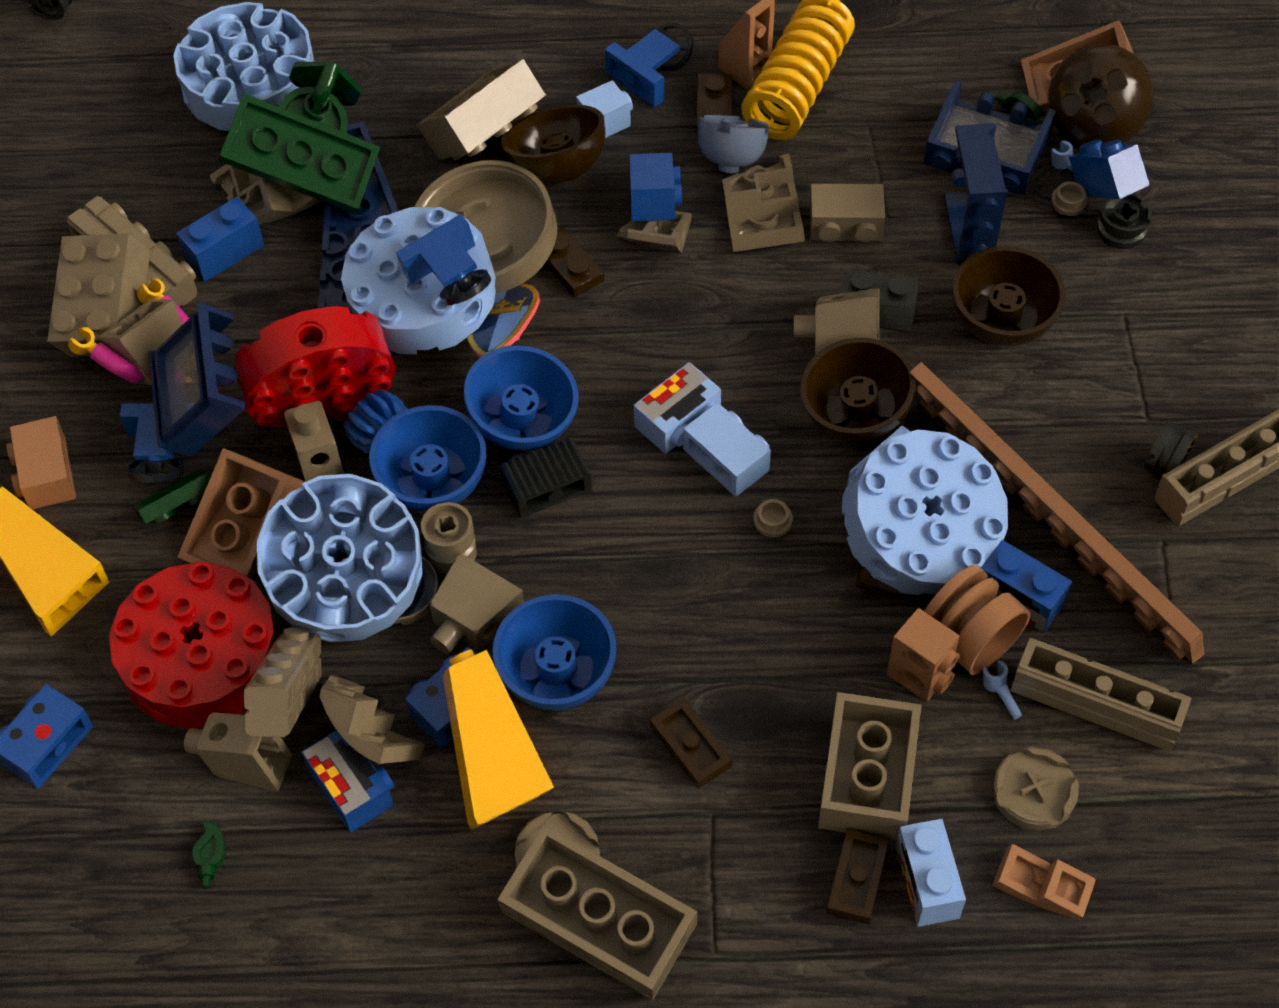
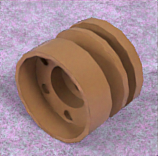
[924,565,1031,675]

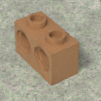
[887,608,960,703]

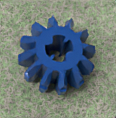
[343,388,408,454]

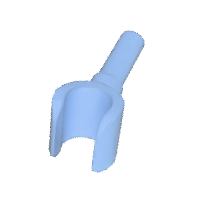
[1051,141,1073,171]
[982,660,1022,720]

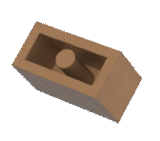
[6,416,76,510]

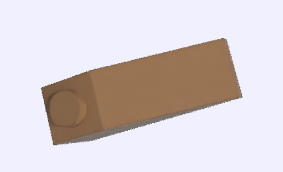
[718,0,775,90]

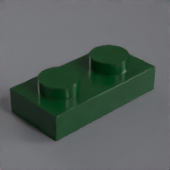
[132,468,211,524]

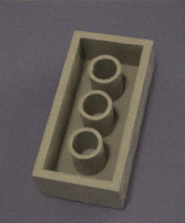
[497,825,697,1000]

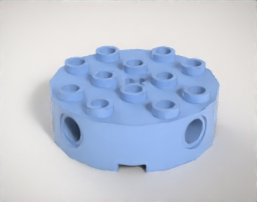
[173,2,314,131]
[341,207,496,354]
[842,429,1008,595]
[257,474,423,642]

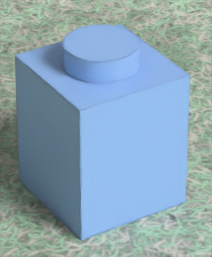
[576,80,633,138]

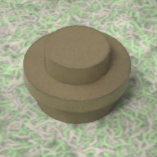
[1051,182,1088,216]
[753,499,793,538]

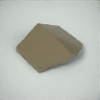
[616,211,692,253]

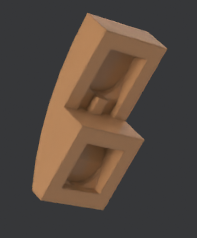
[992,844,1096,919]

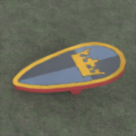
[467,283,540,358]

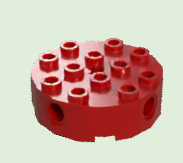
[233,306,396,428]
[109,562,279,729]

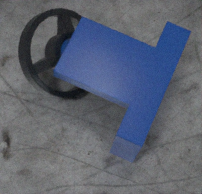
[605,23,693,108]
[396,214,491,305]
[120,403,196,483]

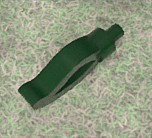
[995,92,1043,121]
[192,821,226,889]

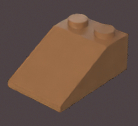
[1021,20,1133,112]
[178,448,305,579]

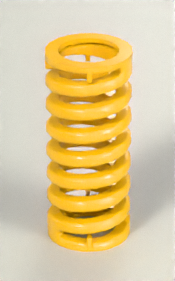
[741,0,855,140]

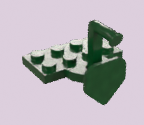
[218,61,380,214]

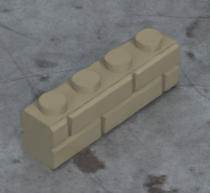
[66,196,198,307]
[1154,409,1279,526]
[244,627,322,737]
[1011,638,1192,752]

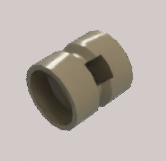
[421,502,477,574]

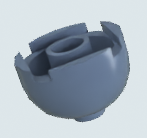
[698,115,770,173]

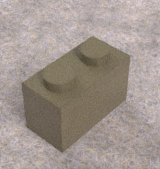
[809,184,885,242]

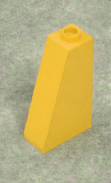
[0,486,109,637]
[442,649,554,830]

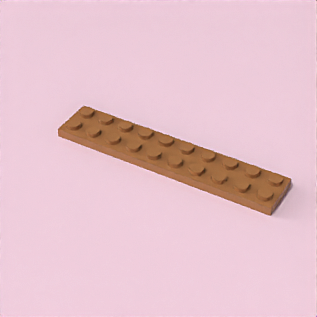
[910,362,1205,664]

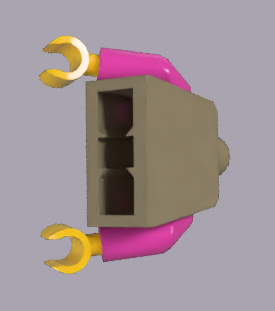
[68,279,189,385]

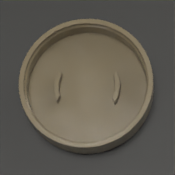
[415,160,557,294]

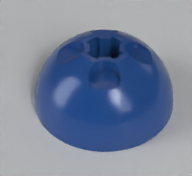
[464,345,579,451]
[369,405,486,512]
[493,594,617,711]

